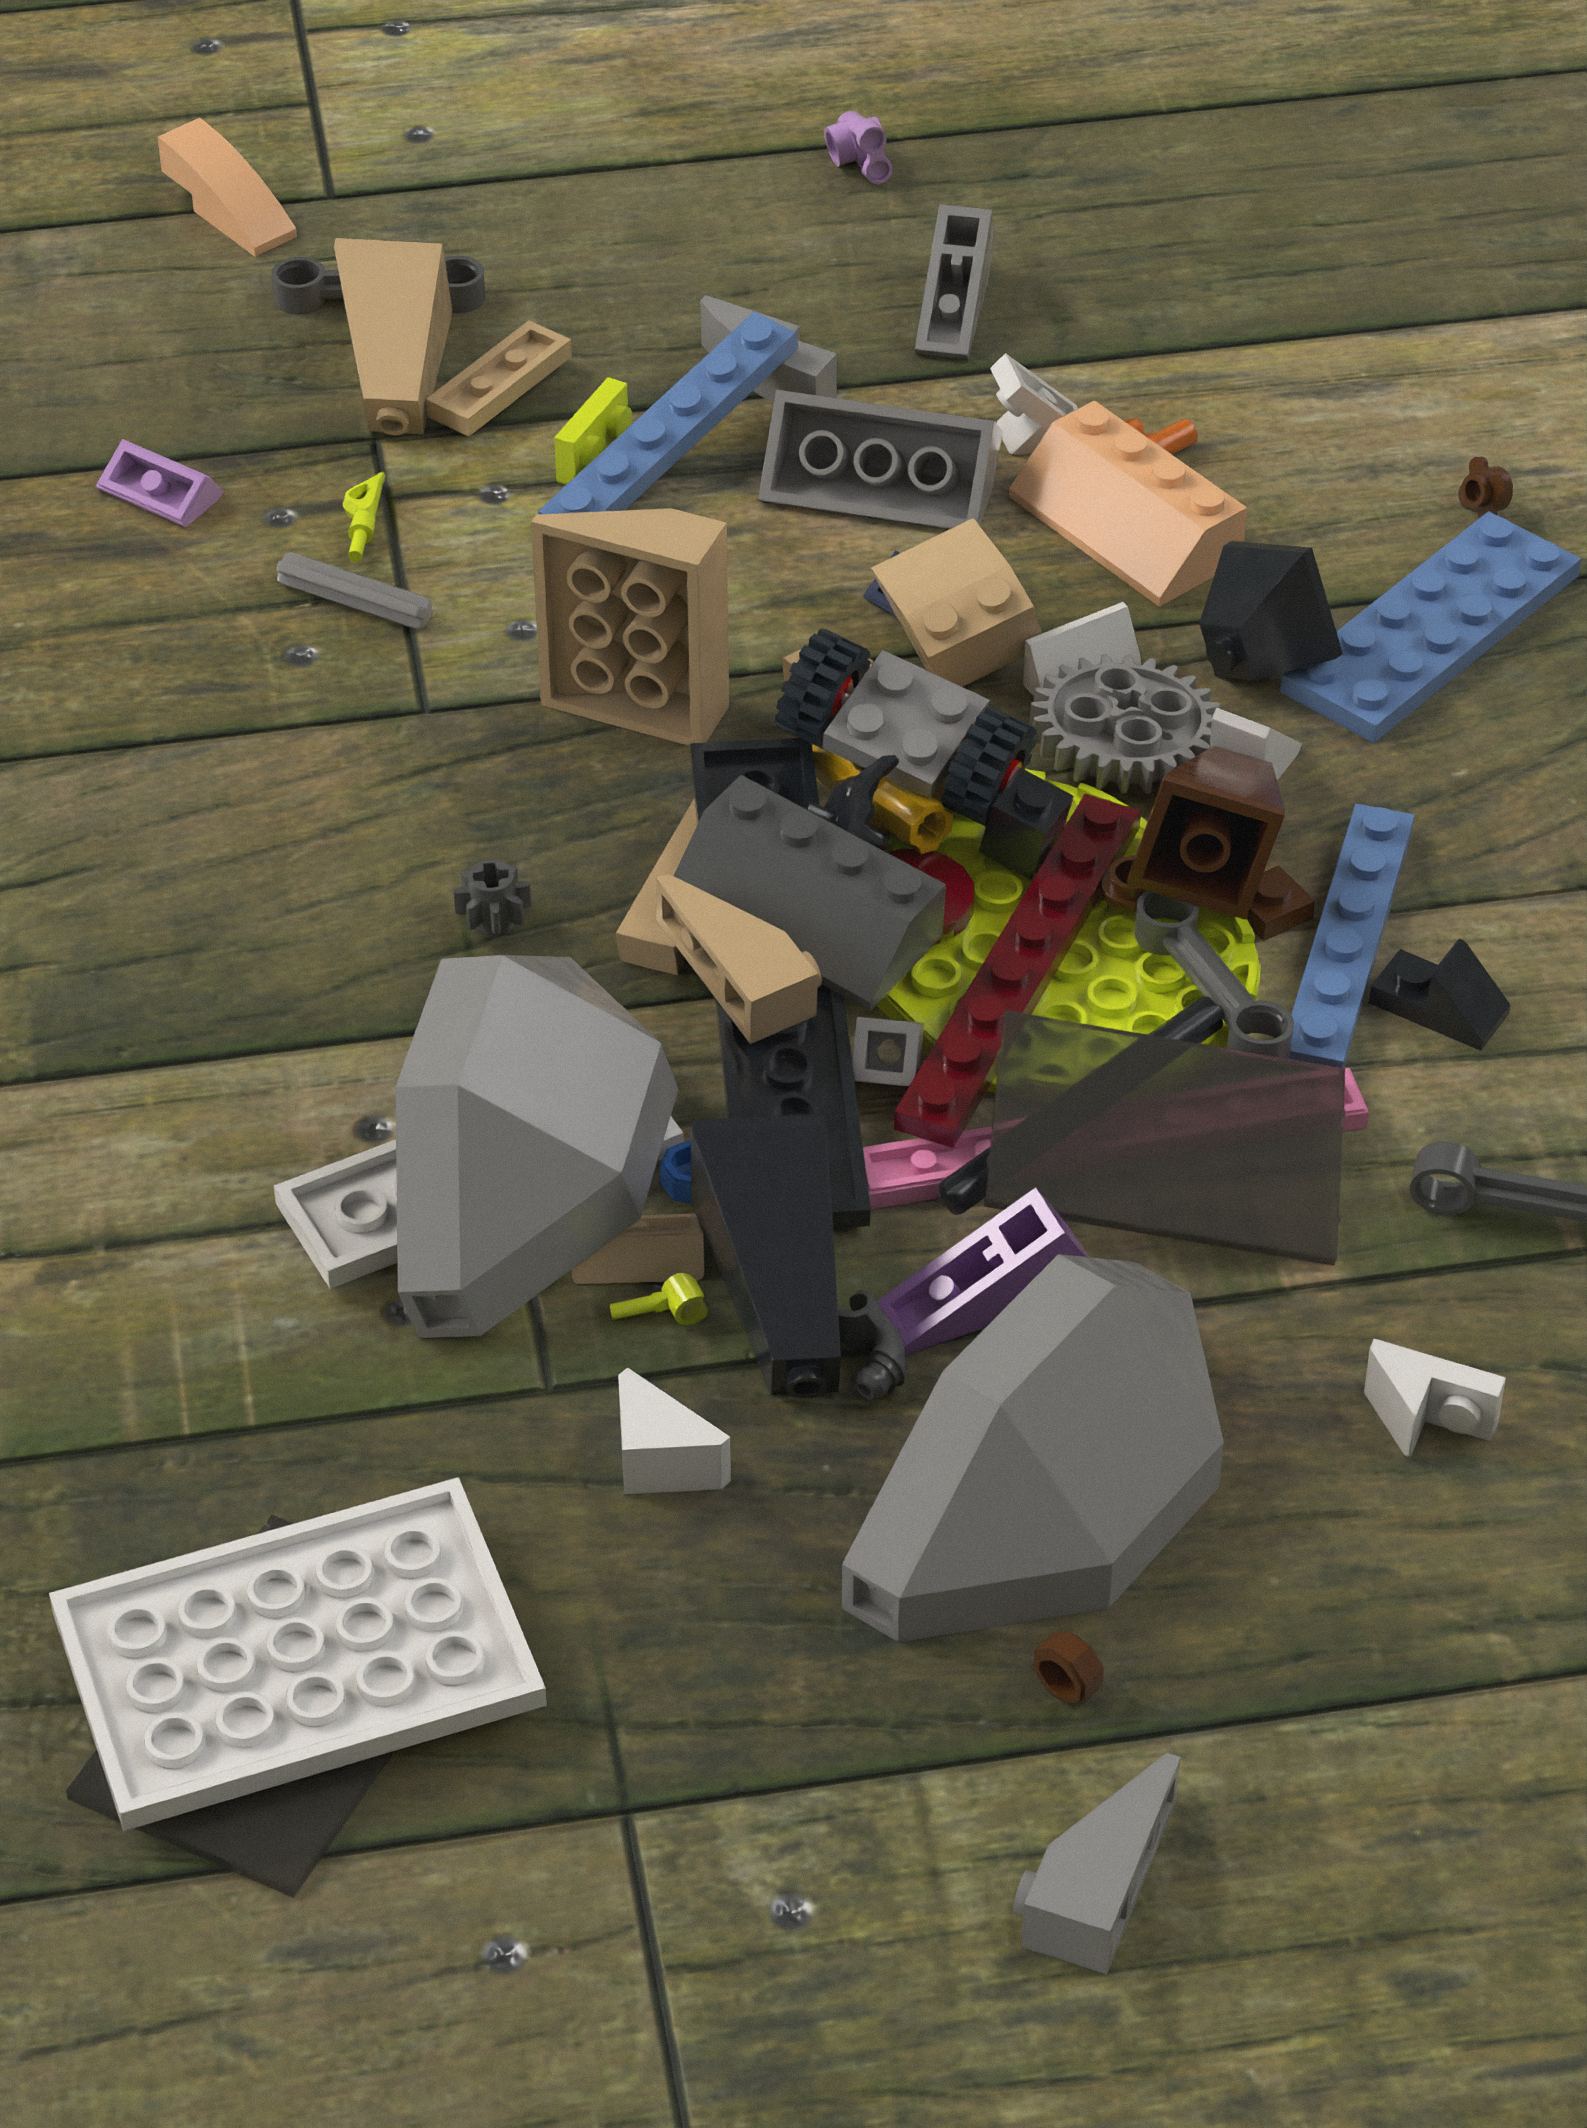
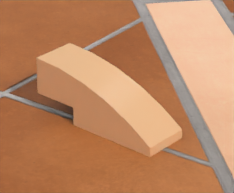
[158,118,297,257]

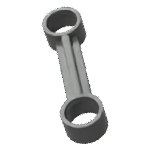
[272,256,485,314]
[1134,891,1294,1072]
[1410,1141,1587,1222]

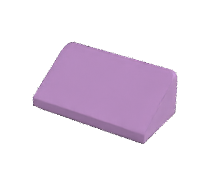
[95,439,224,528]

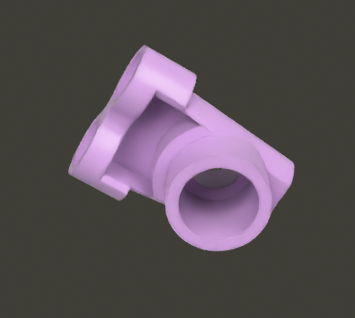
[824,111,893,184]

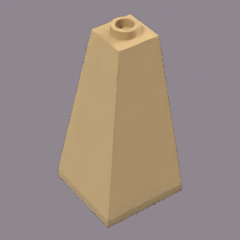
[334,238,452,435]

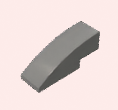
[701,295,837,403]

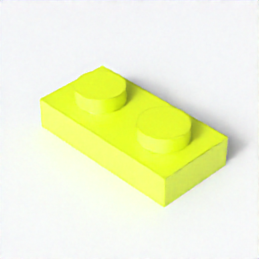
[554,377,632,485]

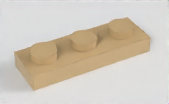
[426,320,572,436]

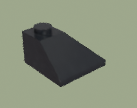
[1199,541,1343,681]

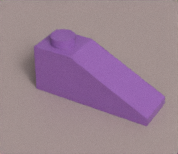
[877,1187,1088,1355]

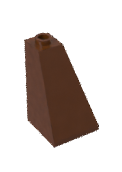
[1127,746,1285,920]

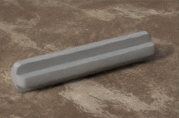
[276,552,433,630]

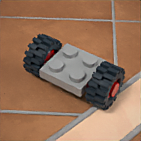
[775,628,1037,827]

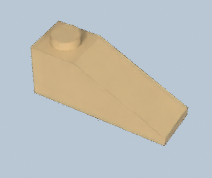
[656,873,822,1044]

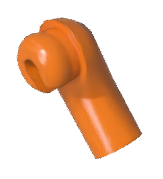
[1124,418,1198,455]

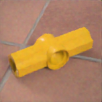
[812,744,953,854]

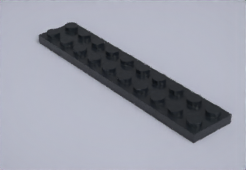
[690,738,871,1228]

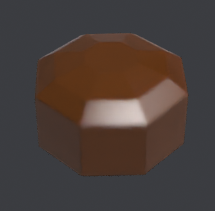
[1033,1631,1104,1704]

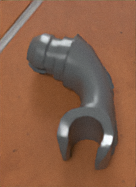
[838,1290,907,1400]

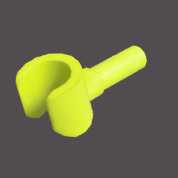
[610,1273,708,1325]

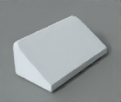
[1023,602,1141,696]

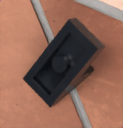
[1369,939,1511,1051]

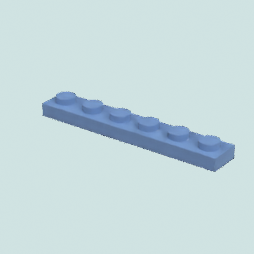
[538,311,798,514]
[1282,803,1415,1074]

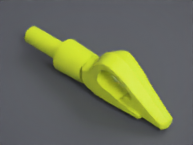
[343,472,386,562]

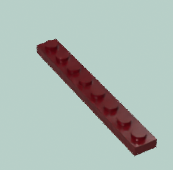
[894,794,1141,1148]

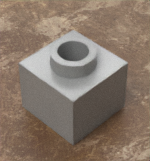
[852,1017,924,1086]

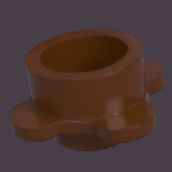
[1458,457,1513,518]

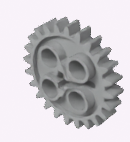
[1029,654,1220,793]

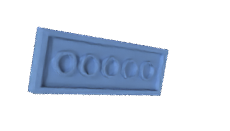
[1280,511,1581,744]

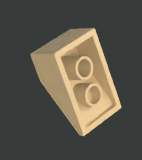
[871,518,1042,687]

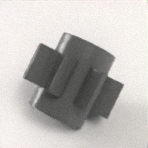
[453,860,531,936]

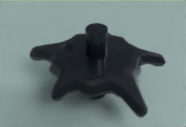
[801,755,899,851]

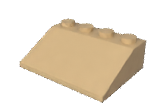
[531,508,729,746]

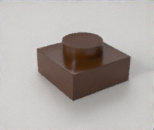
[1247,865,1315,941]

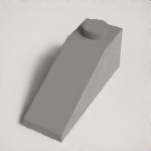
[915,204,995,360]
[1013,1753,1181,1975]

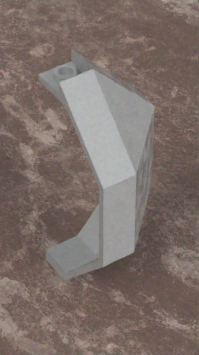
[395,955,679,1338]
[842,1254,1224,1643]

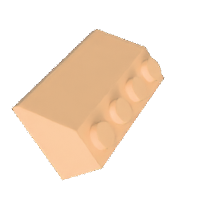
[1009,400,1247,607]

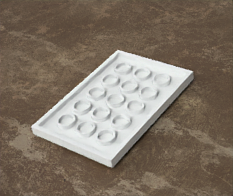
[49,1477,547,1831]

